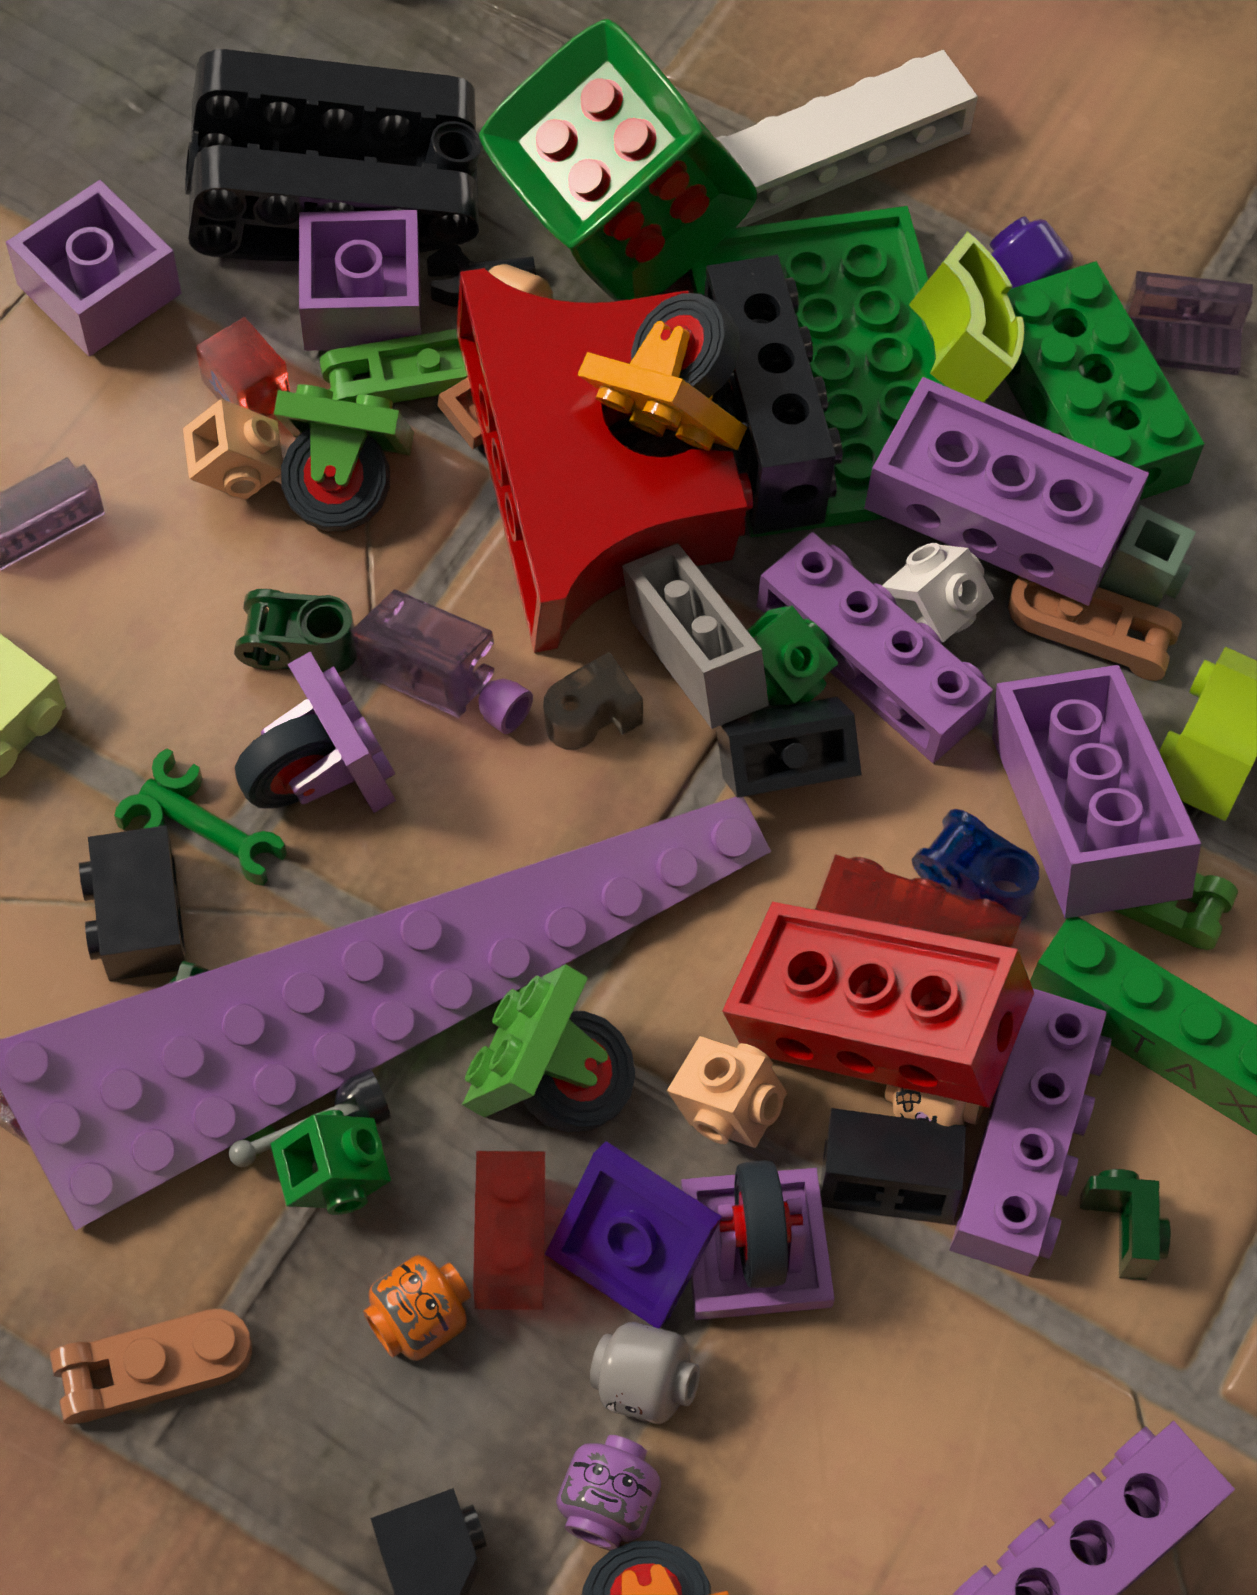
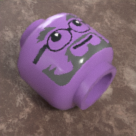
[556,1435,661,1550]

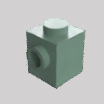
[1099,505,1196,607]

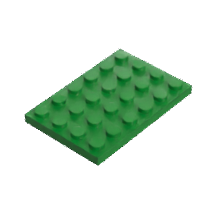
[688,206,945,538]

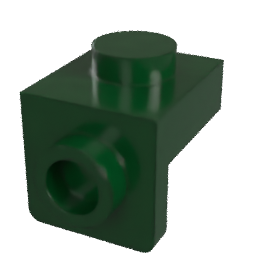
[1080,1169,1171,1280]

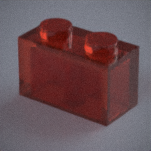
[473,1151,545,1310]

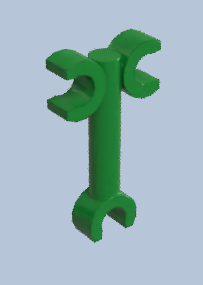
[114,748,287,886]

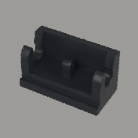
[820,1108,966,1224]

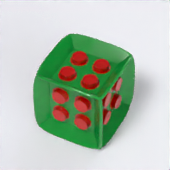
[479,19,758,301]

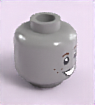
[590,1322,700,1424]

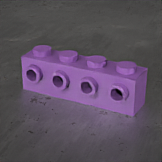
[757,532,993,764]
[949,988,1111,1276]

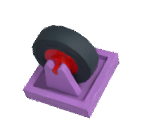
[234,652,396,813]
[680,1160,834,1320]

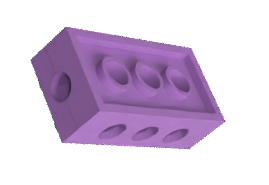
[864,377,1149,606]
[952,1421,1235,1595]

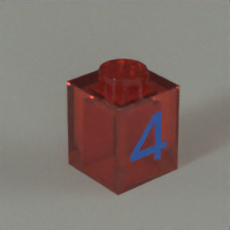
[195,317,290,416]

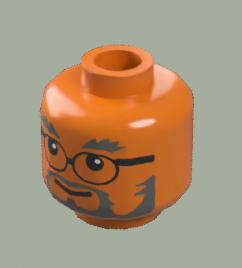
[363,1255,471,1361]

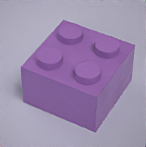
[6,180,182,357]
[299,210,421,351]

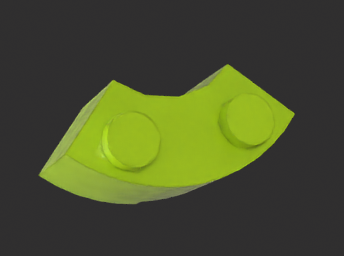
[909,231,1024,403]
[1159,646,1257,821]

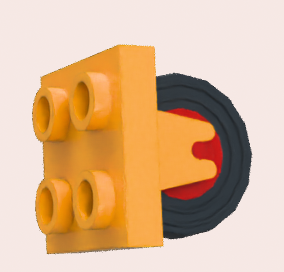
[577,293,747,451]

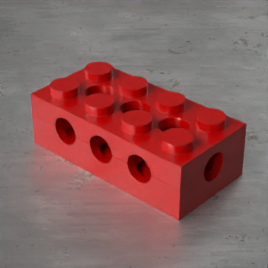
[722,901,1034,1107]

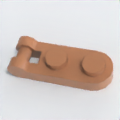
[1008,576,1182,681]
[50,1309,252,1425]

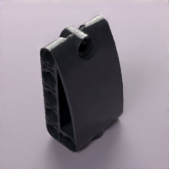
[185,49,482,261]

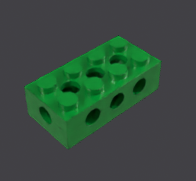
[1005,261,1205,501]

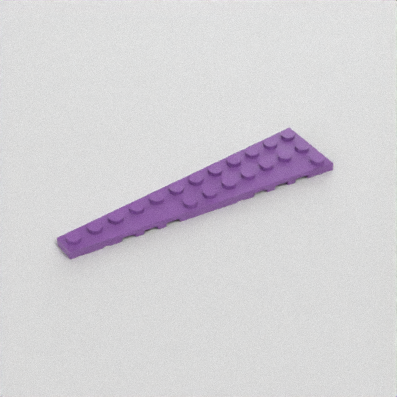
[0,796,771,1231]

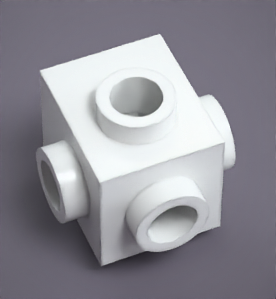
[882,543,994,642]

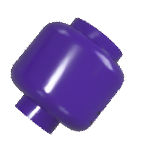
[989,216,1074,289]

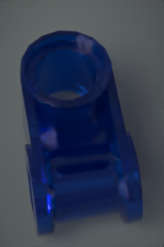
[911,809,1040,926]

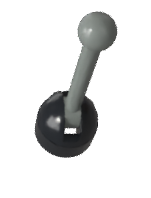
[229,1069,391,1167]

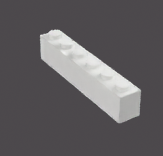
[716,50,978,228]

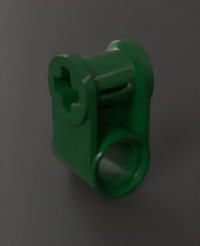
[234,589,359,673]

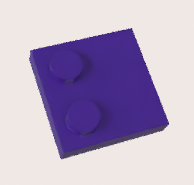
[545,1141,722,1329]

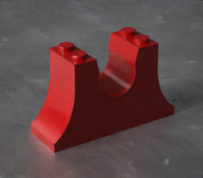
[457,268,753,653]

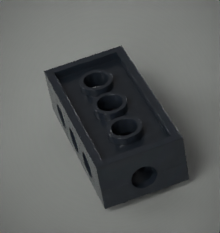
[704,255,843,535]

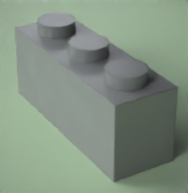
[622,543,769,729]

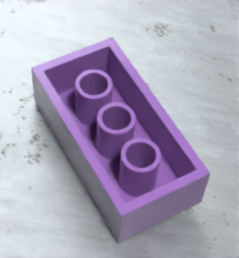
[992,665,1201,919]

